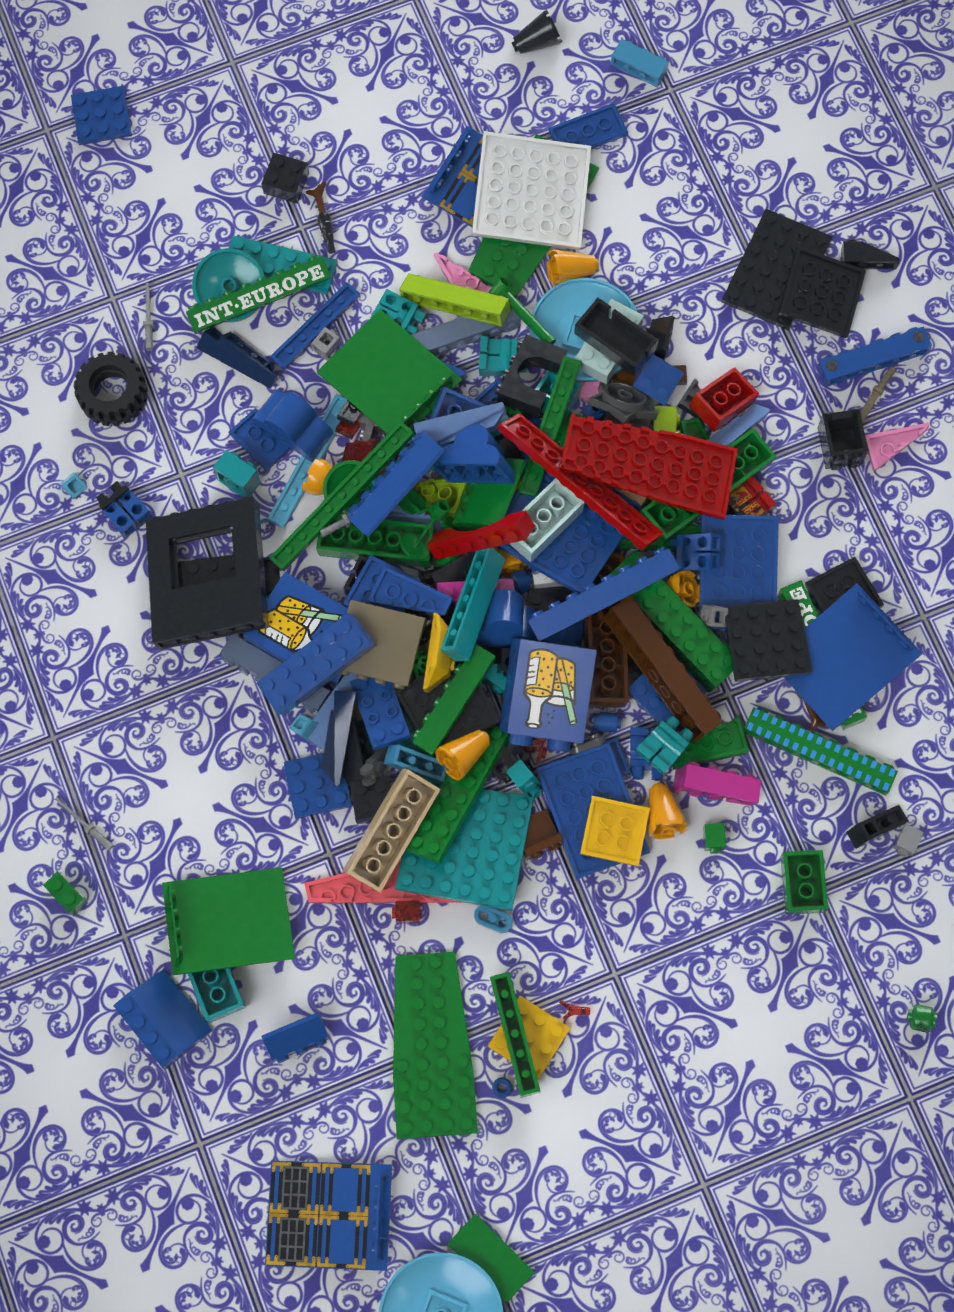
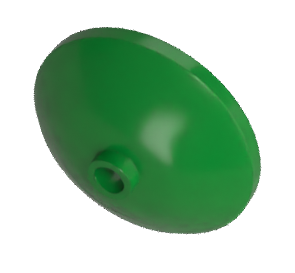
[323,460,377,516]

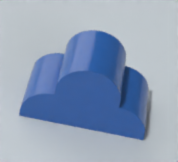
[252,390,334,462]
[433,424,515,484]
[475,589,539,648]

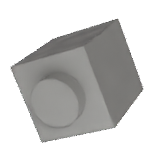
[893,824,924,857]

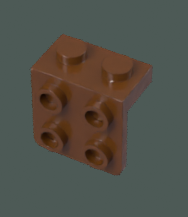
[524,810,563,861]

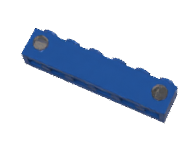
[817,326,932,387]

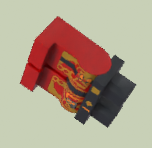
[726,476,776,516]

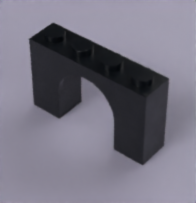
[495,335,568,418]

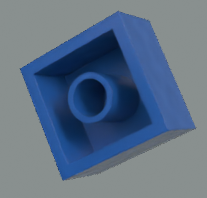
[632,354,684,405]

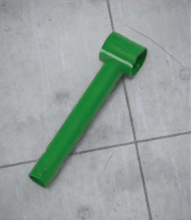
[488,277,556,344]

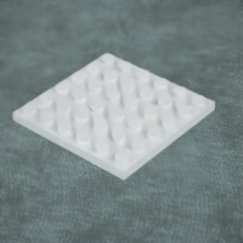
[472,131,591,250]

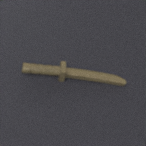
[860,366,896,423]

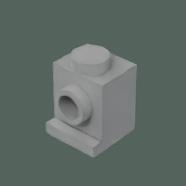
[311,327,340,361]
[699,604,728,627]

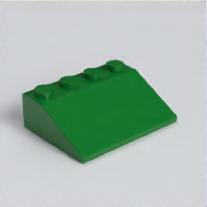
[452,458,526,532]

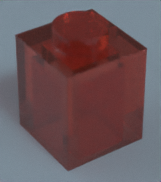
[392,901,420,924]

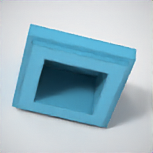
[60,472,87,499]
[289,713,317,741]

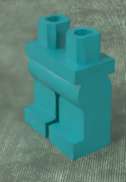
[370,289,426,335]
[479,336,527,376]
[635,716,694,776]

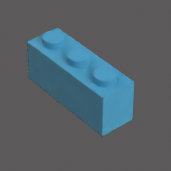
[611,39,669,87]
[383,745,447,783]

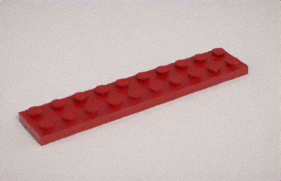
[498,413,664,551]

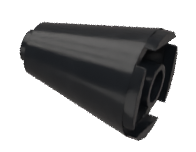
[511,10,562,54]

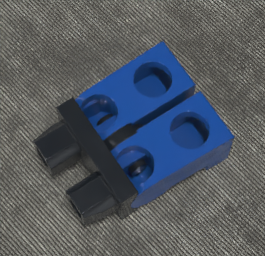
[96,481,153,539]

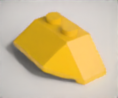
[423,613,456,693]

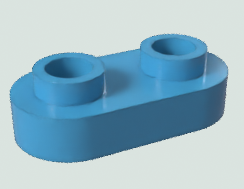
[474,906,512,933]

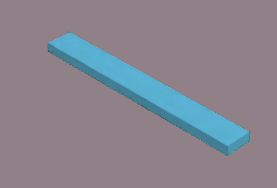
[267,394,347,529]

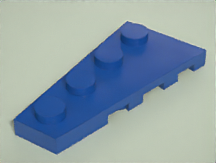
[367,566,454,617]

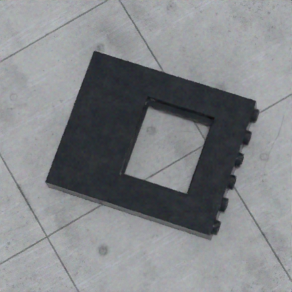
[145,497,269,650]

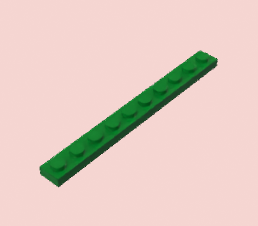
[269,421,415,572]

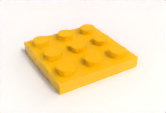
[580,796,650,867]
[487,996,571,1080]

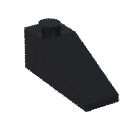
[841,239,900,269]
[343,721,371,784]
[846,805,909,849]

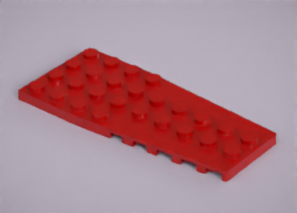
[560,413,738,520]

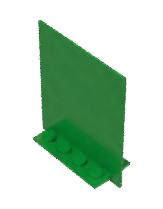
[317,309,462,434]
[162,868,295,975]

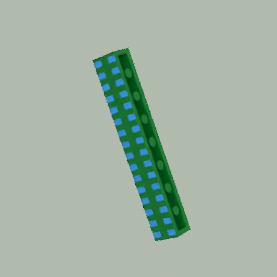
[743,707,898,796]

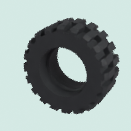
[74,352,148,426]

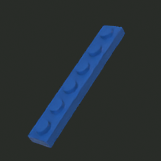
[270,282,360,371]

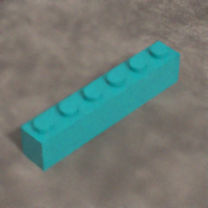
[440,548,505,661]

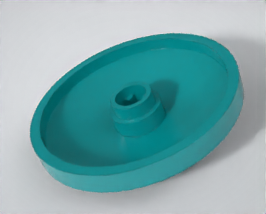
[192,248,264,323]

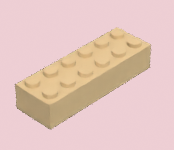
[342,768,441,893]

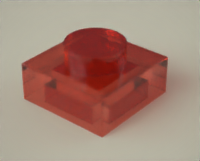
[335,421,360,440]

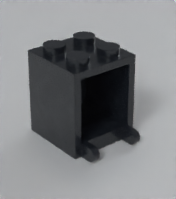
[817,407,868,470]

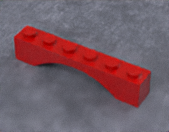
[427,510,535,560]

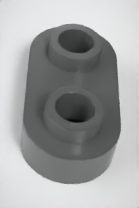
[569,732,607,756]

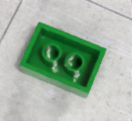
[780,850,828,915]

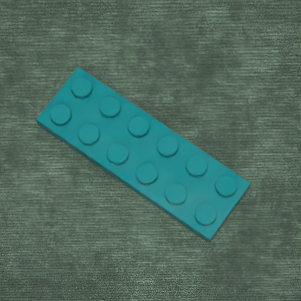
[229,236,338,295]

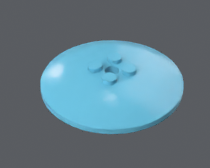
[530,278,637,382]
[379,1253,503,1312]

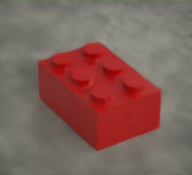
[689,367,759,432]

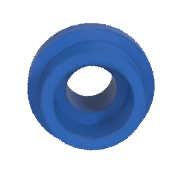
[492,1077,512,1098]

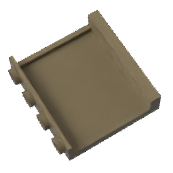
[340,600,428,690]

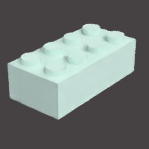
[575,299,644,385]
[510,478,584,562]

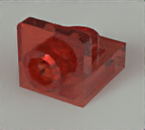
[522,738,547,763]

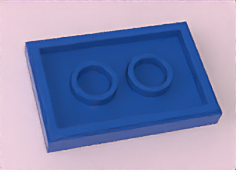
[228,408,291,472]

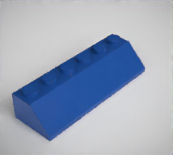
[347,431,445,537]

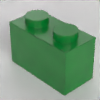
[43,871,88,917]

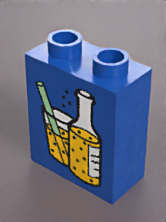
[244,572,348,689]
[499,638,597,752]

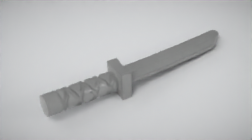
[143,283,155,351]
[320,514,350,537]
[55,797,114,851]

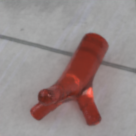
[559,1000,590,1020]

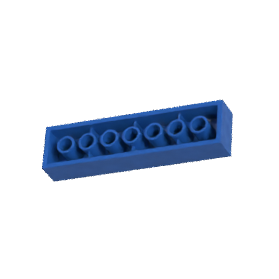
[528,547,680,641]

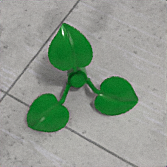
[398,489,463,561]

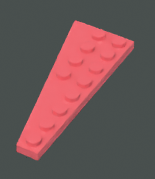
[304,859,464,903]

